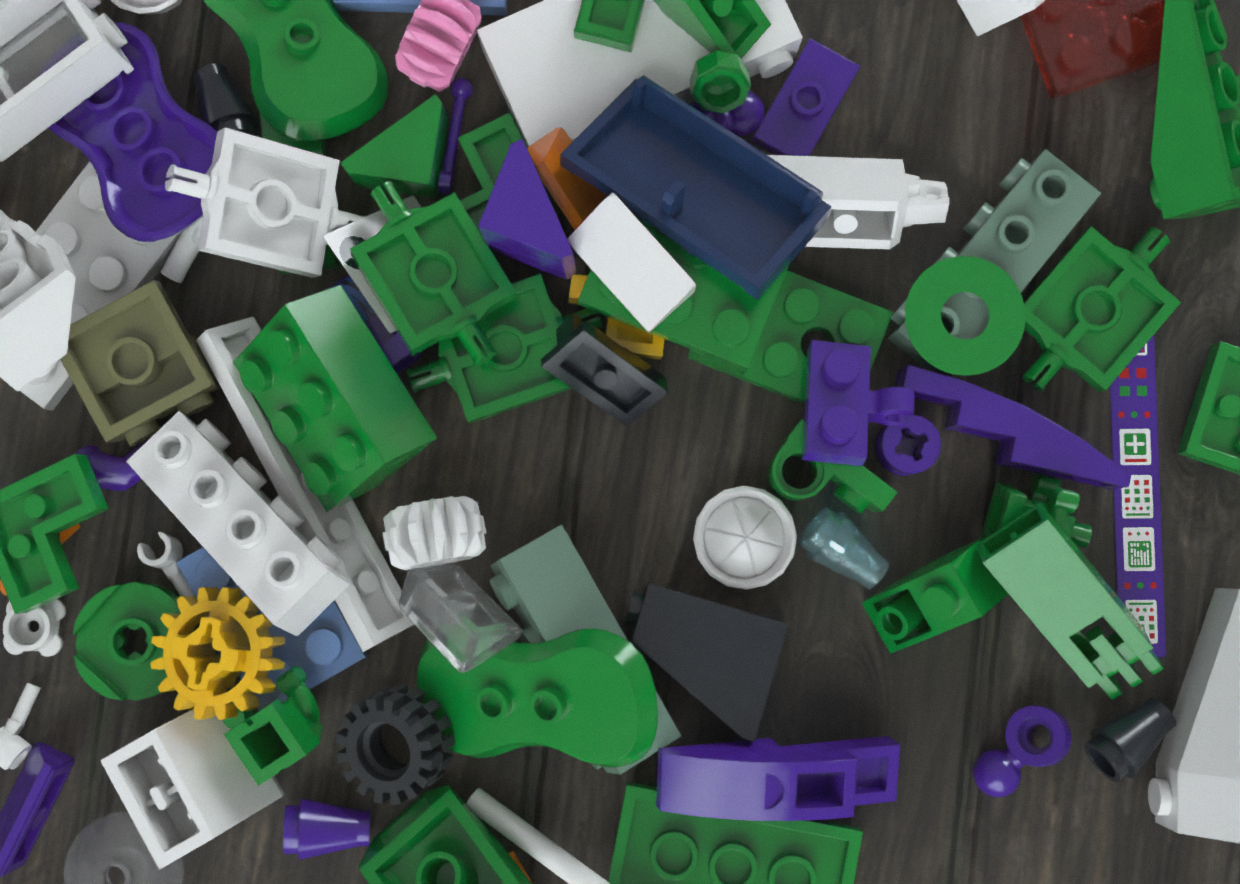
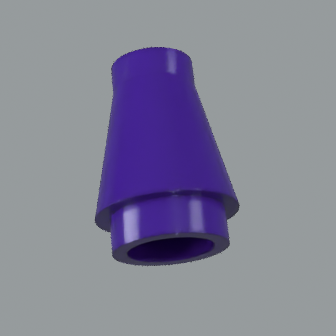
[283,799,370,860]

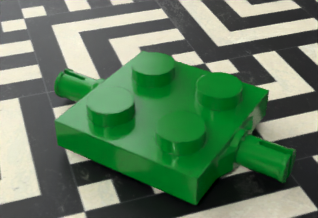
[350,181,516,366]
[1022,226,1181,393]
[406,274,603,424]

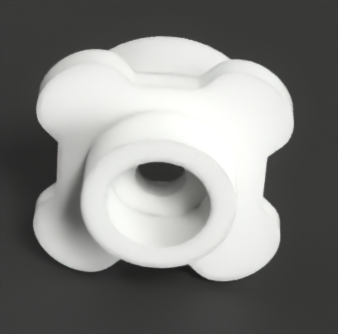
[3,599,66,657]

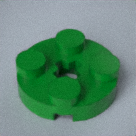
[73,581,198,701]

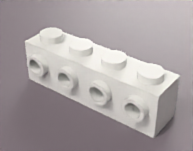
[126,411,350,637]

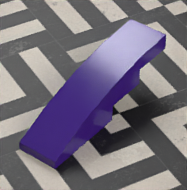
[894,365,1131,490]

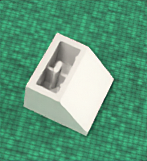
[100,691,285,870]

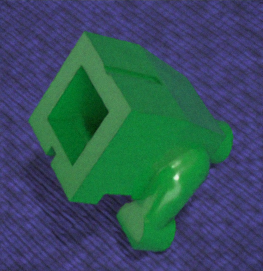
[981,474,1092,548]
[223,665,323,786]

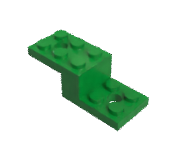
[578,215,893,405]

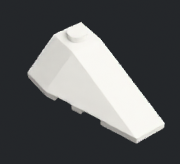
[1148,588,1240,843]

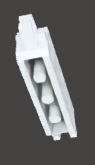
[767,155,949,249]

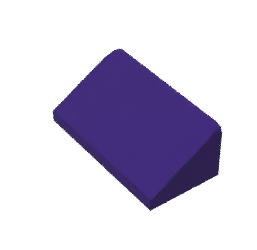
[0,742,75,877]

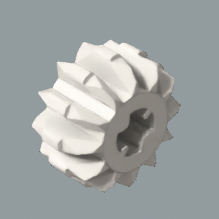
[383,496,486,570]

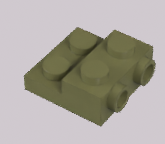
[60,280,221,447]

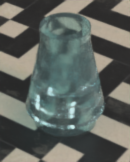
[799,507,889,589]

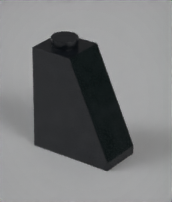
[624,582,788,742]

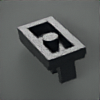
[541,314,669,426]

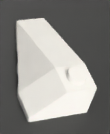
[0,210,76,391]

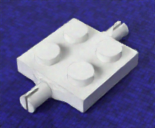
[165,128,366,278]

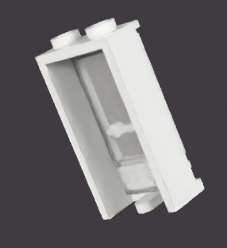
[0,0,134,162]

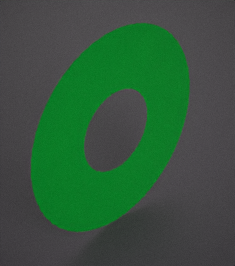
[905,256,1025,376]

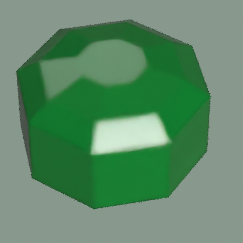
[690,50,751,114]

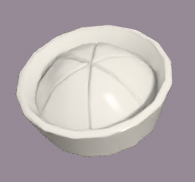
[693,486,797,590]

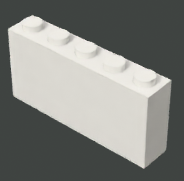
[477,0,803,147]

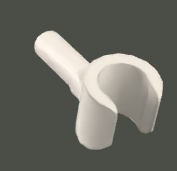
[137,532,194,596]
[0,683,41,770]

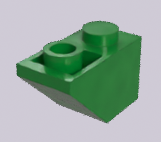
[861,538,1008,654]

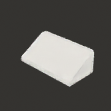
[567,192,696,333]

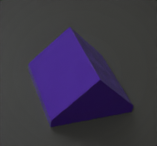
[478,139,577,280]

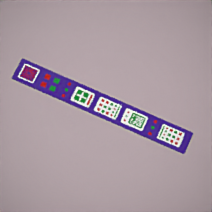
[1110,335,1166,657]

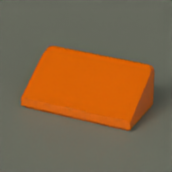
[527,127,607,230]

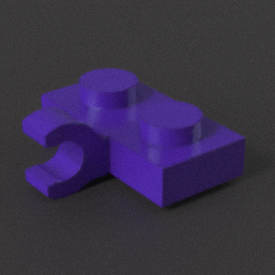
[802,340,914,466]

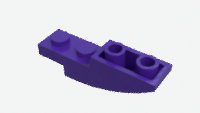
[656,736,900,821]

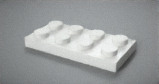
[19,162,182,411]

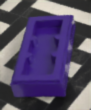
[752,38,860,156]

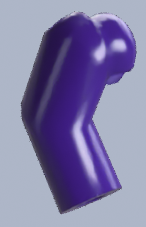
[75,438,149,491]

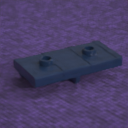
[560,75,832,300]

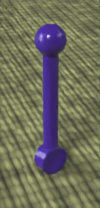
[438,78,473,195]

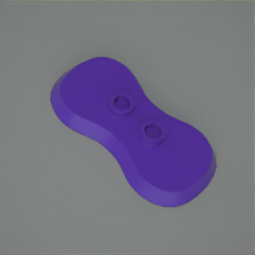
[42,22,217,242]

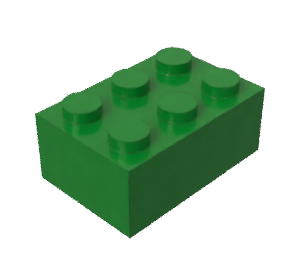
[233,285,437,512]

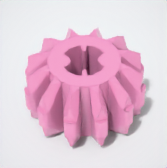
[395,0,481,92]

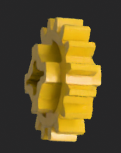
[150,587,285,720]

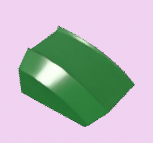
[358,785,531,884]

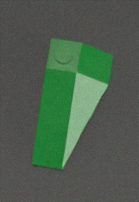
[1150,0,1240,219]

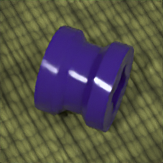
[874,415,941,476]

